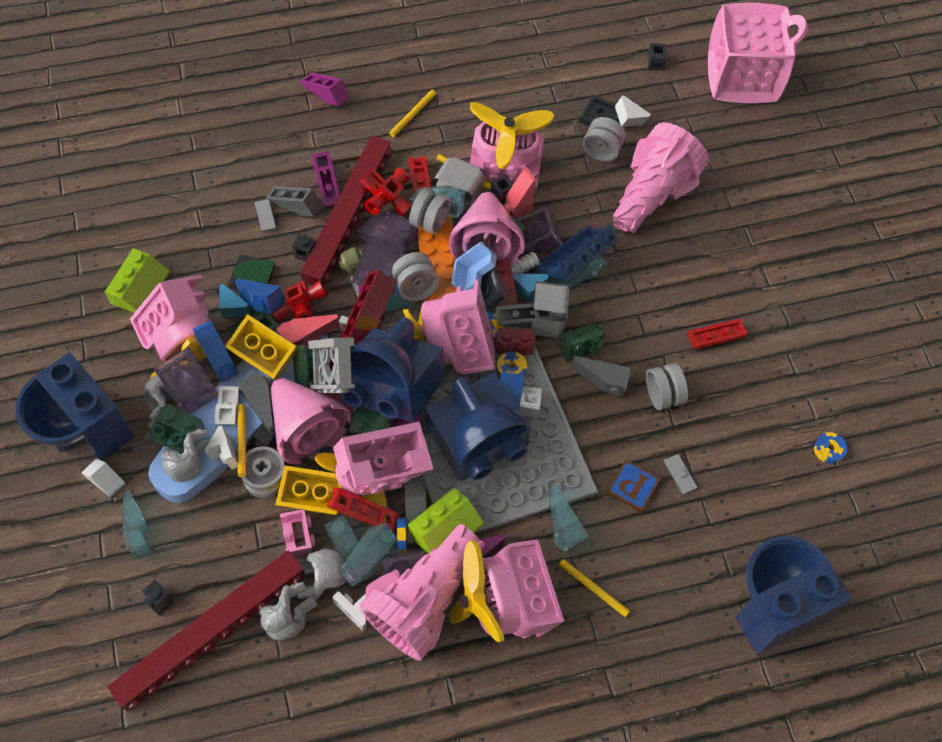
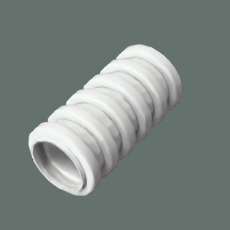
[511,252,539,274]

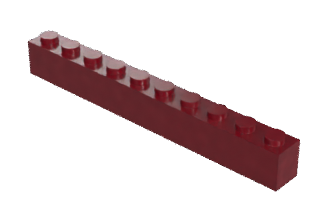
[300,135,393,286]
[107,550,306,711]

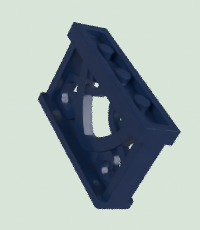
[535,225,619,281]

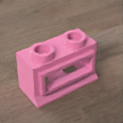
[280,510,316,557]

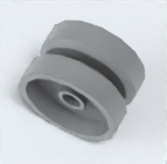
[582,117,626,162]
[409,187,451,235]
[392,252,439,301]
[646,363,688,410]
[241,446,285,498]

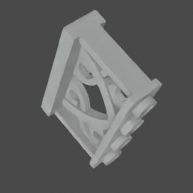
[308,338,355,393]

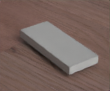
[255,199,276,233]
[664,454,698,495]

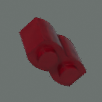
[496,327,535,356]

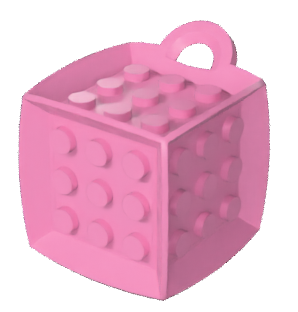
[708,3,808,103]

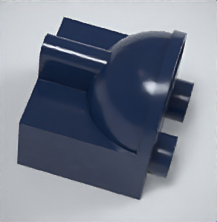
[341,317,446,422]
[15,352,134,461]
[424,372,531,481]
[736,536,852,655]

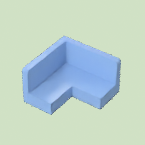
[451,242,497,291]

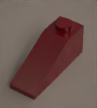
[496,260,518,306]

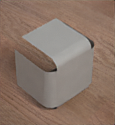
[433,157,484,214]
[529,281,569,338]

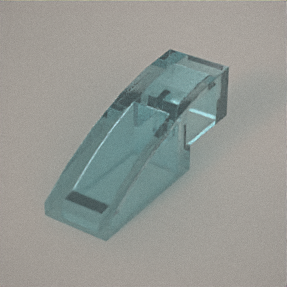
[122,490,151,559]

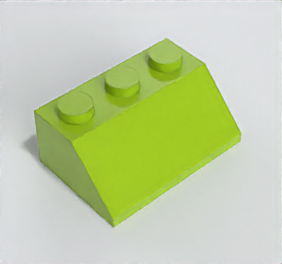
[105,248,170,313]
[408,487,484,554]

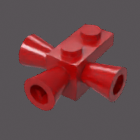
[360,167,413,217]
[272,280,329,322]

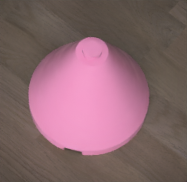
[449,192,524,266]
[271,378,351,464]

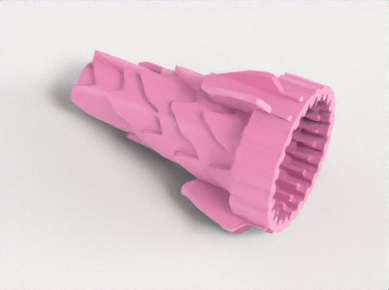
[613,122,710,233]
[359,524,485,661]

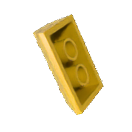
[225,314,297,381]
[276,466,343,515]

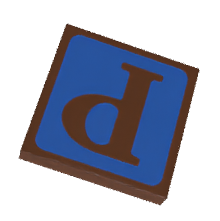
[606,459,661,513]

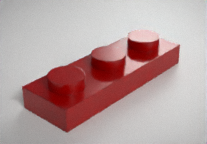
[687,318,748,350]

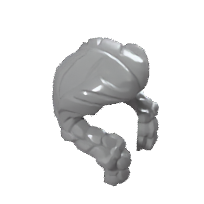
[144,373,182,428]
[162,429,210,482]
[298,548,347,600]
[260,582,317,641]

